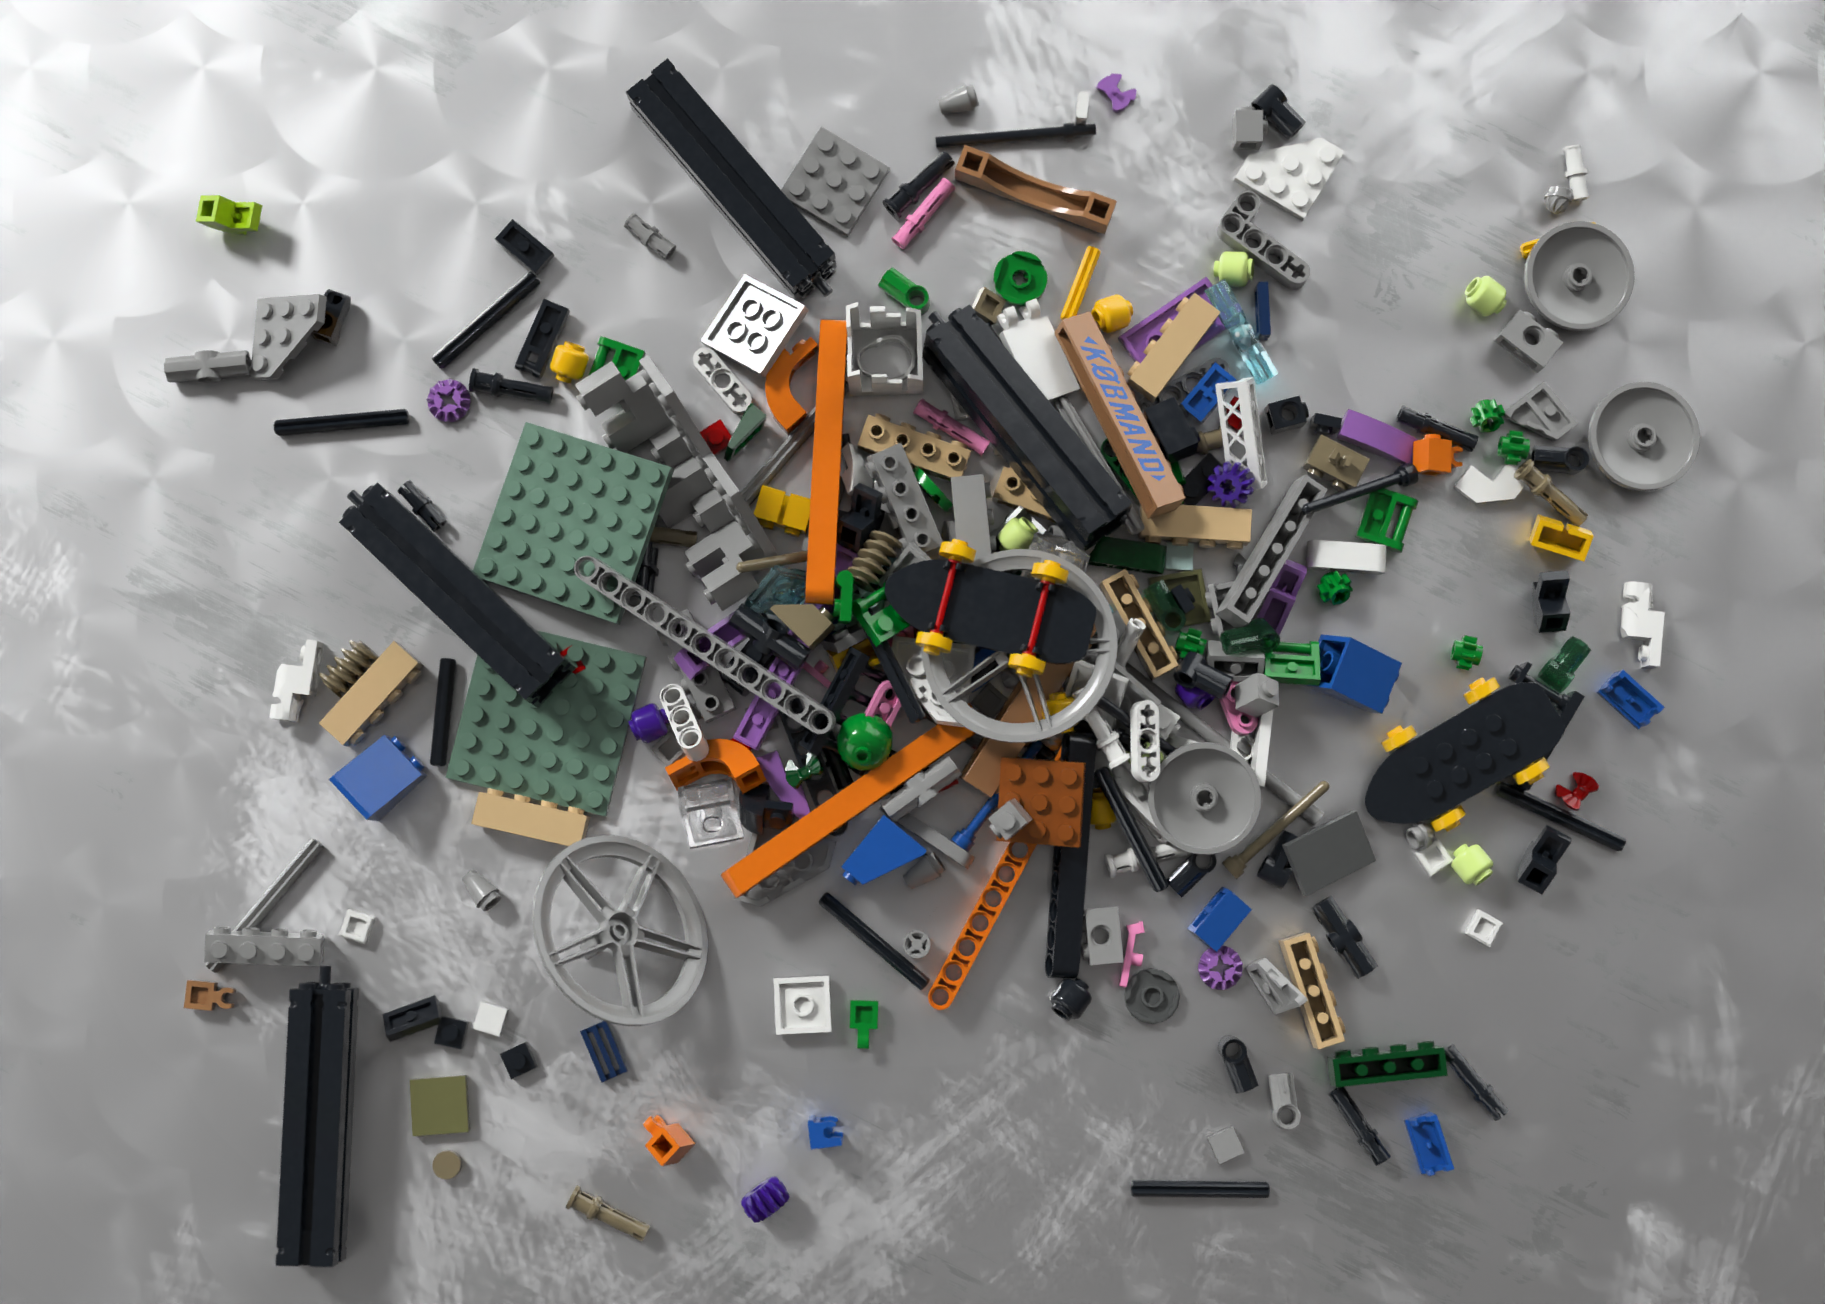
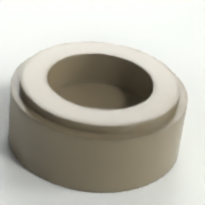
[432,1150,462,1179]

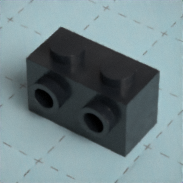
[1144,397,1200,464]

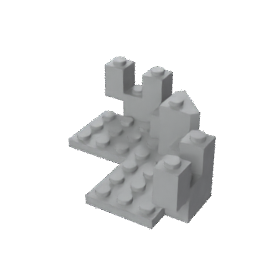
[575,355,777,611]

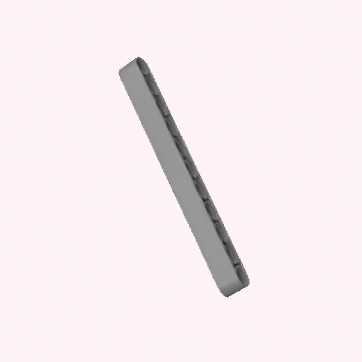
[574,556,836,734]

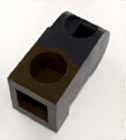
[311,289,351,346]

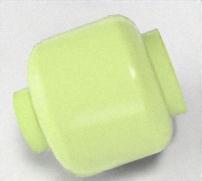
[1214,251,1254,287]
[1465,276,1507,316]
[997,517,1038,551]
[1451,844,1493,886]

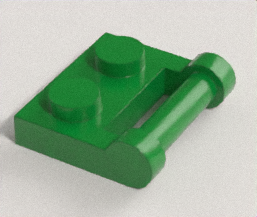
[588,336,646,381]
[1355,488,1419,553]
[833,570,853,624]
[852,582,911,647]
[1262,638,1321,686]

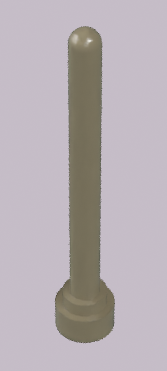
[736,543,849,573]
[1222,781,1330,879]

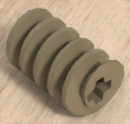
[847,530,903,592]
[318,640,379,698]

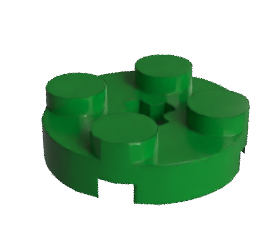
[993,251,1048,306]

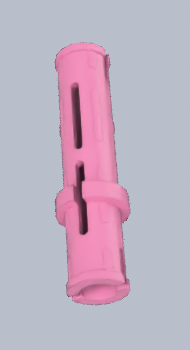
[891,178,955,250]
[913,398,991,456]

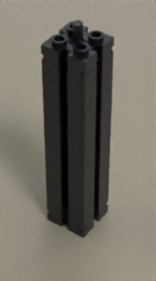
[626,58,837,300]
[922,304,1133,554]
[339,482,576,708]
[276,966,359,1267]

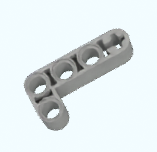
[1217,191,1310,290]

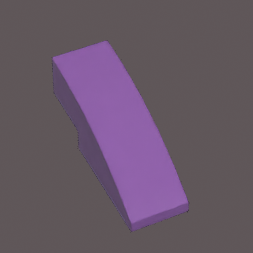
[1337,409,1418,465]
[1248,559,1307,643]
[673,611,748,680]
[757,751,811,819]

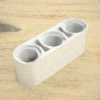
[1306,540,1386,575]
[660,684,709,761]

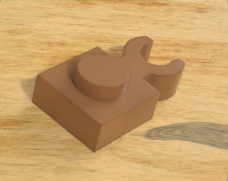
[184,980,237,1011]

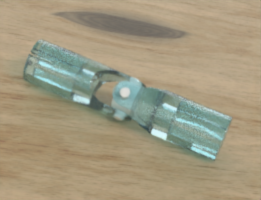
[1204,279,1278,385]

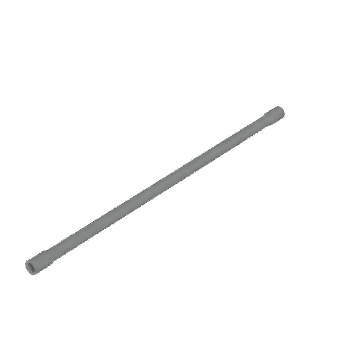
[1006,571,1324,825]

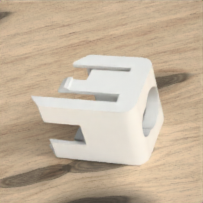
[846,302,923,396]

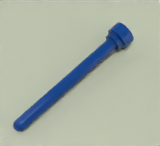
[951,740,1043,852]

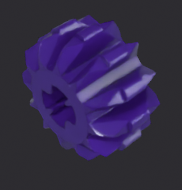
[1207,461,1254,508]
[741,1176,790,1223]

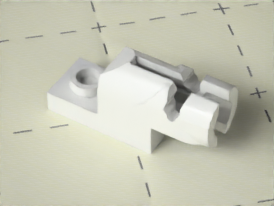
[1620,581,1665,669]
[269,639,324,722]

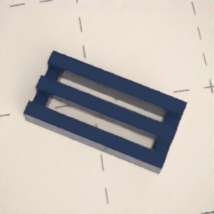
[1254,282,1271,341]
[580,1021,628,1083]

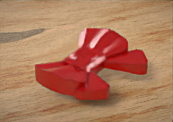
[1556,772,1599,811]

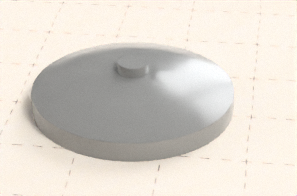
[1524,221,1634,331]
[1588,382,1700,491]
[1148,742,1261,854]

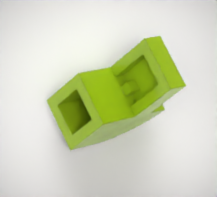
[196,195,263,235]

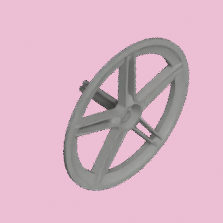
[922,549,1118,743]
[532,835,708,1026]

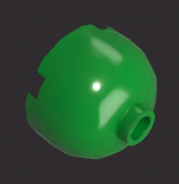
[837,713,893,770]

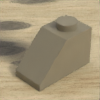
[770,604,836,651]

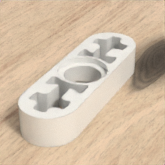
[693,347,753,415]
[1130,700,1160,782]

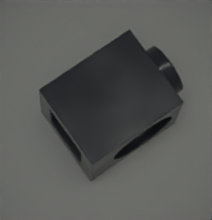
[1264,395,1309,435]

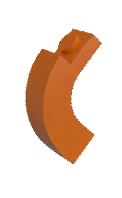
[765,337,819,435]
[665,739,767,794]

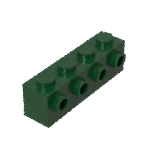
[1327,1041,1448,1087]

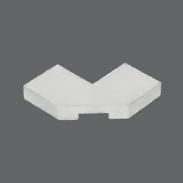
[1453,464,1526,504]

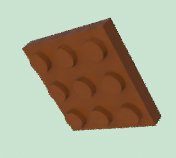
[996,757,1086,847]

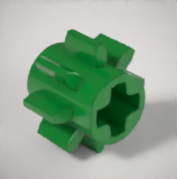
[1470,399,1506,433]
[1497,430,1530,465]
[1317,571,1353,605]
[1174,627,1207,660]
[1450,635,1483,671]

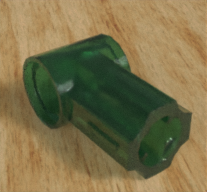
[1142,579,1186,635]
[1220,618,1280,655]
[1537,636,1591,693]

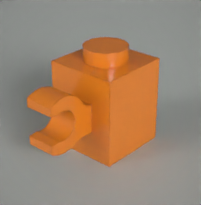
[1413,434,1463,476]
[643,1115,695,1166]

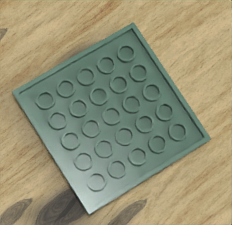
[473,422,674,625]
[445,630,647,817]

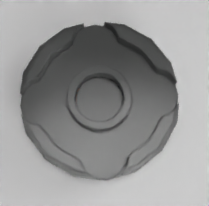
[1124,968,1180,1024]

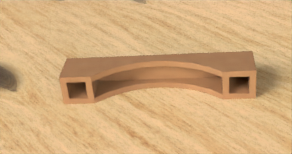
[955,145,1117,235]

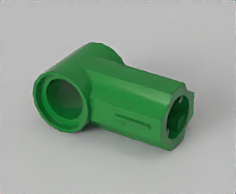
[878,267,930,315]

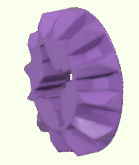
[426,378,471,422]
[1198,945,1243,990]

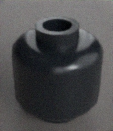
[1050,978,1092,1021]

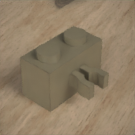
[1302,434,1370,491]

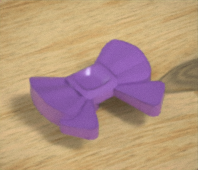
[1096,73,1136,113]

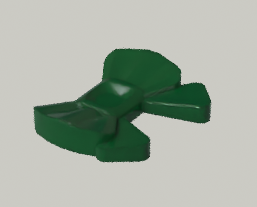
[785,752,823,789]

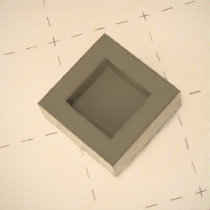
[972,287,1006,325]

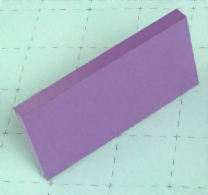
[1118,277,1237,363]

